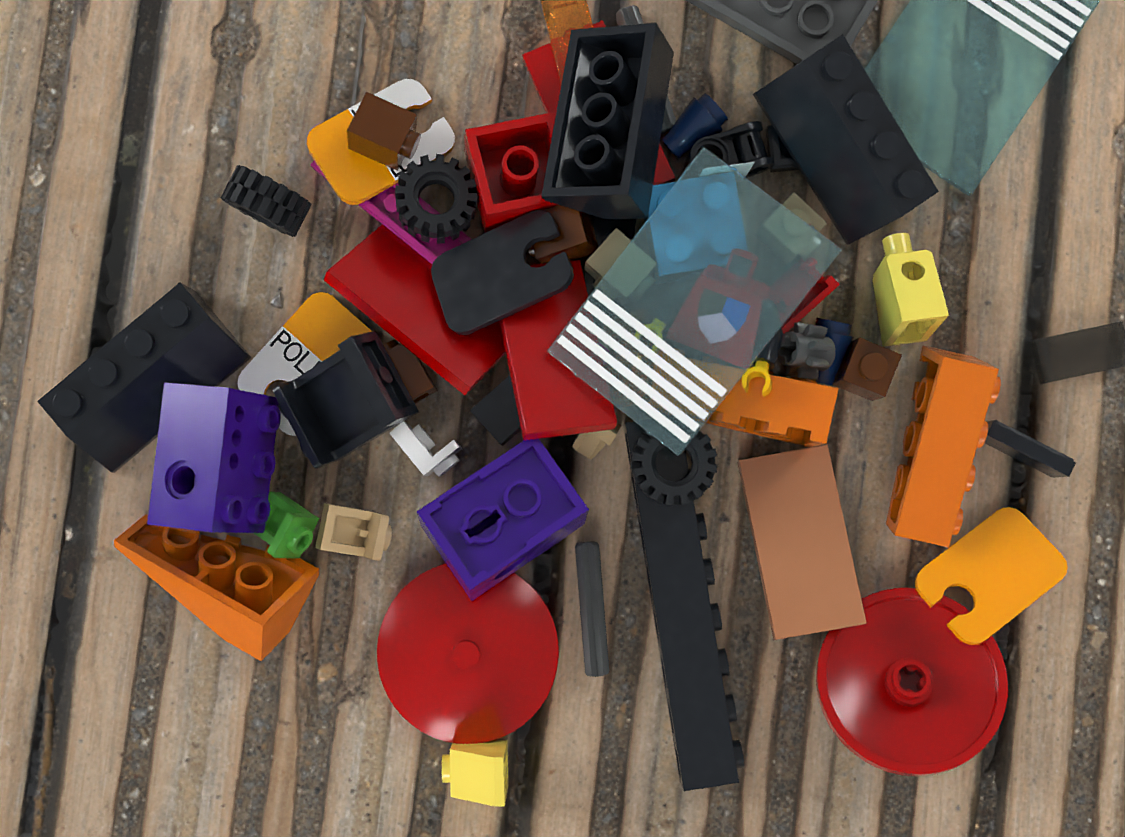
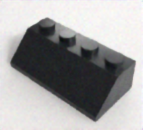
[541,23,674,219]
[753,34,939,245]
[37,282,252,473]

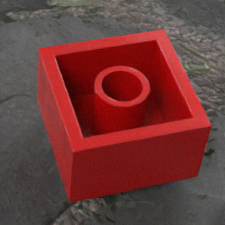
[464,112,558,233]

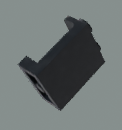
[272,331,419,469]

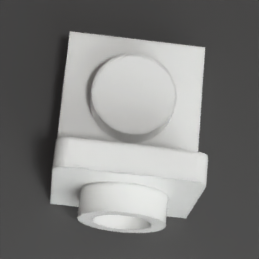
[389,422,462,477]

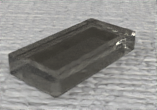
[1030,321,1125,384]

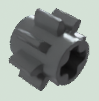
[778,322,836,380]

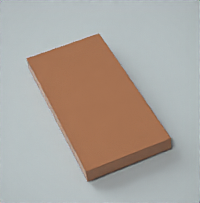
[737,444,867,640]

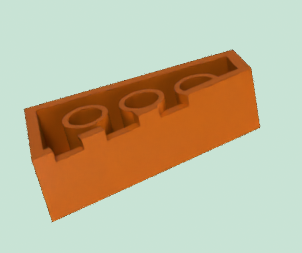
[886,345,1001,547]
[635,348,839,447]

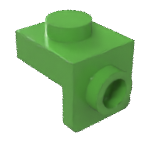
[254,491,320,558]

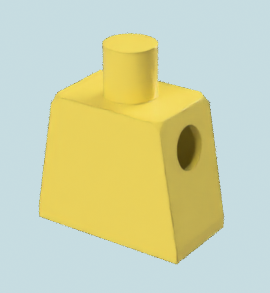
[873,233,949,347]

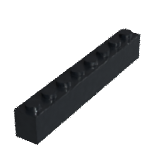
[623,415,744,791]

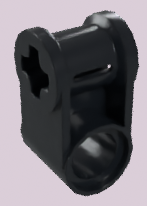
[684,121,775,180]

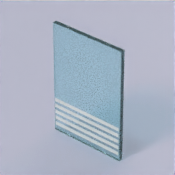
[865,0,1100,196]
[547,147,842,456]

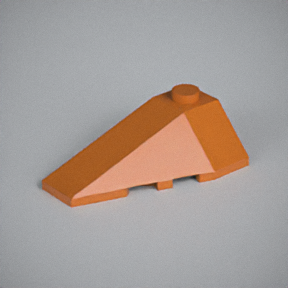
[114,514,320,661]

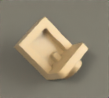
[315,503,392,561]

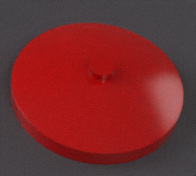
[377,563,559,744]
[816,588,1008,776]

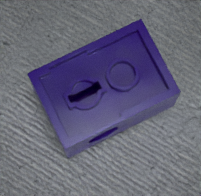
[147,383,281,533]
[416,439,589,601]

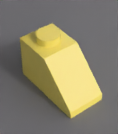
[442,740,508,807]

